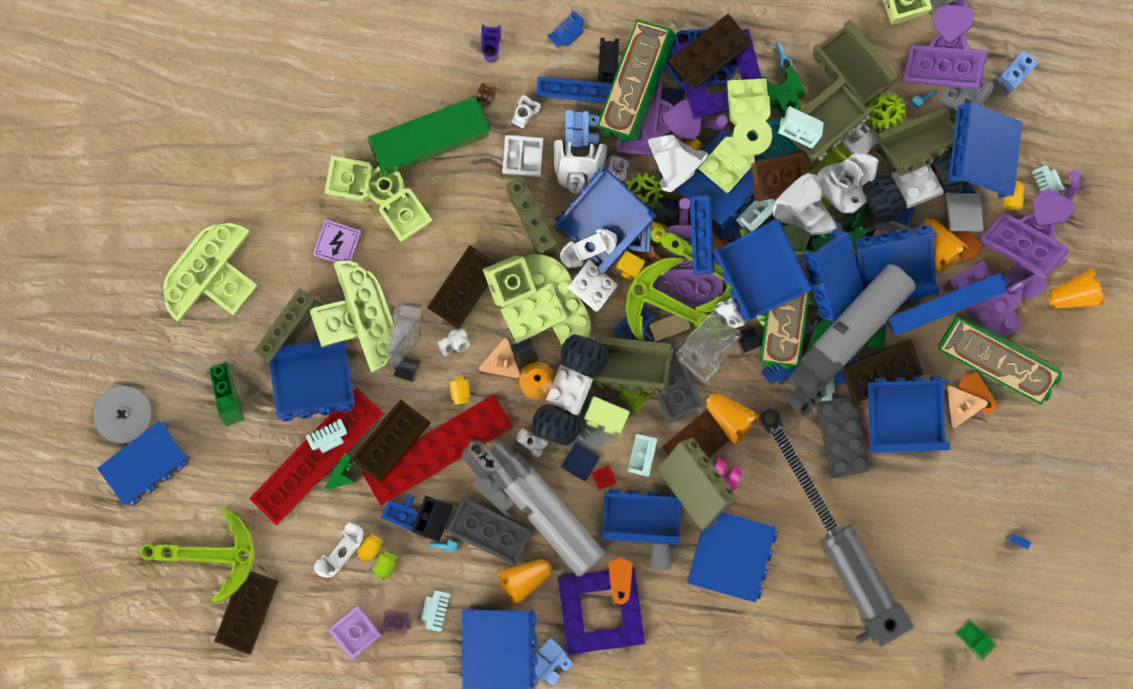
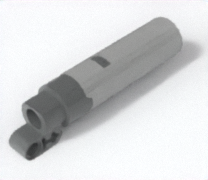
[787,264,916,416]
[462,440,605,576]

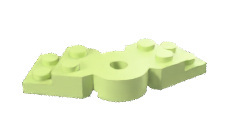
[698,79,772,194]
[324,156,433,243]

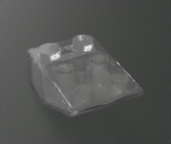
[387,301,423,370]
[675,310,742,383]

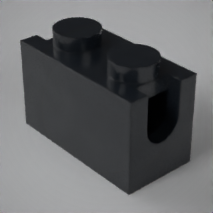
[598,38,619,81]
[411,495,453,542]

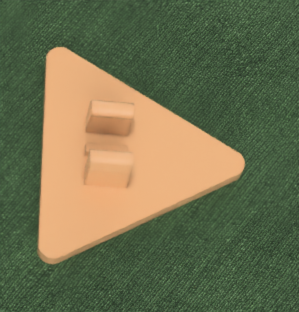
[479,338,520,378]
[947,386,988,428]

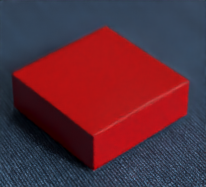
[591,465,617,490]

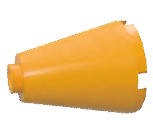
[920,218,970,272]
[1047,268,1104,309]
[519,362,556,400]
[706,393,760,445]
[497,558,553,606]

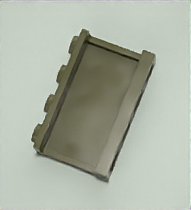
[813,19,898,106]
[789,76,873,164]
[878,107,955,176]
[505,176,557,256]
[254,288,322,362]
[588,336,674,396]
[657,438,738,531]

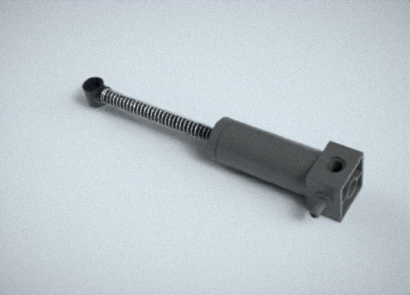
[759,409,915,647]

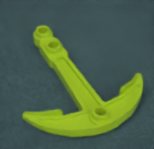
[650,227,748,312]
[625,258,732,341]
[140,508,255,603]

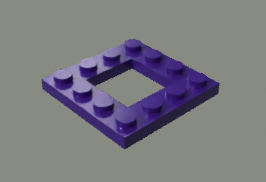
[674,29,762,119]
[558,566,645,655]

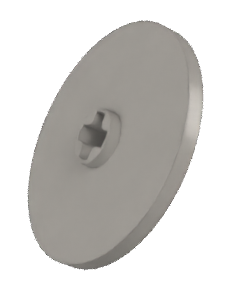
[94,386,152,443]

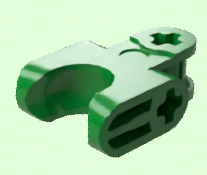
[762,66,805,118]

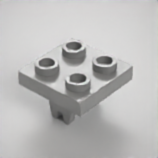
[940,78,994,110]

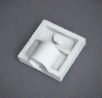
[502,135,543,177]
[567,260,618,312]

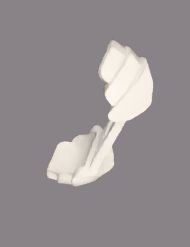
[560,229,617,268]
[313,522,363,578]

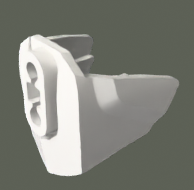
[648,135,709,192]
[554,140,608,194]
[817,153,878,213]
[772,173,837,235]

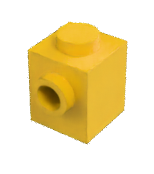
[616,250,646,281]

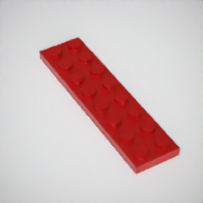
[249,387,385,526]
[361,394,513,506]

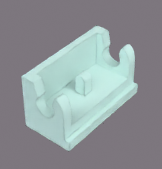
[778,106,824,149]
[735,199,776,233]
[627,434,657,477]

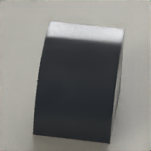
[653,198,678,226]
[734,326,762,354]
[512,338,538,368]
[393,355,421,382]

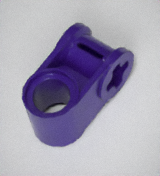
[481,25,501,63]

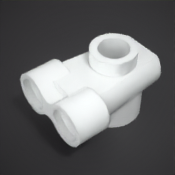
[512,95,541,128]
[715,298,746,328]
[438,329,470,357]
[516,428,549,458]

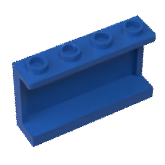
[803,229,864,322]
[97,421,191,506]
[601,489,681,545]

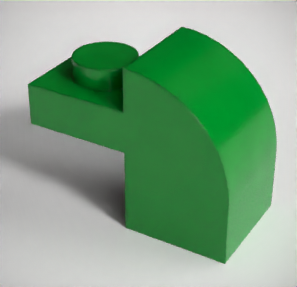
[955,619,996,661]

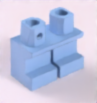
[995,51,1038,94]
[565,110,599,150]
[535,637,573,685]

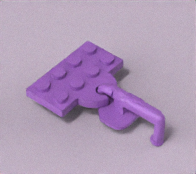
[903,0,988,90]
[616,80,729,157]
[980,170,1081,280]
[646,198,723,308]
[949,256,1068,337]

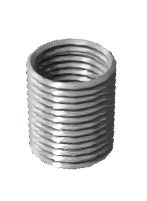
[650,543,672,570]

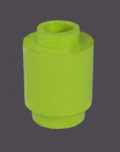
[372,550,398,581]

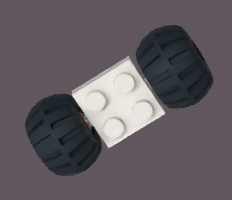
[862,148,971,223]
[532,334,609,446]

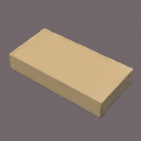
[648,315,691,342]

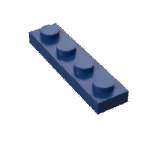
[536,77,612,103]
[690,195,714,275]

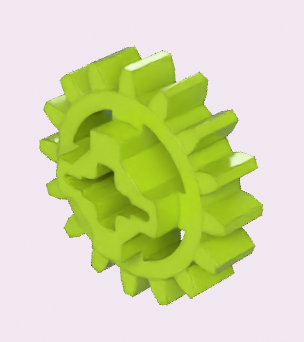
[865,92,906,132]
[625,172,663,210]

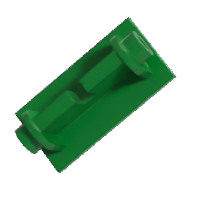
[843,201,868,230]

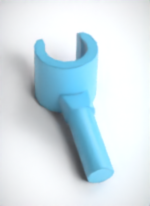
[776,43,792,69]
[910,90,936,108]
[430,540,458,552]

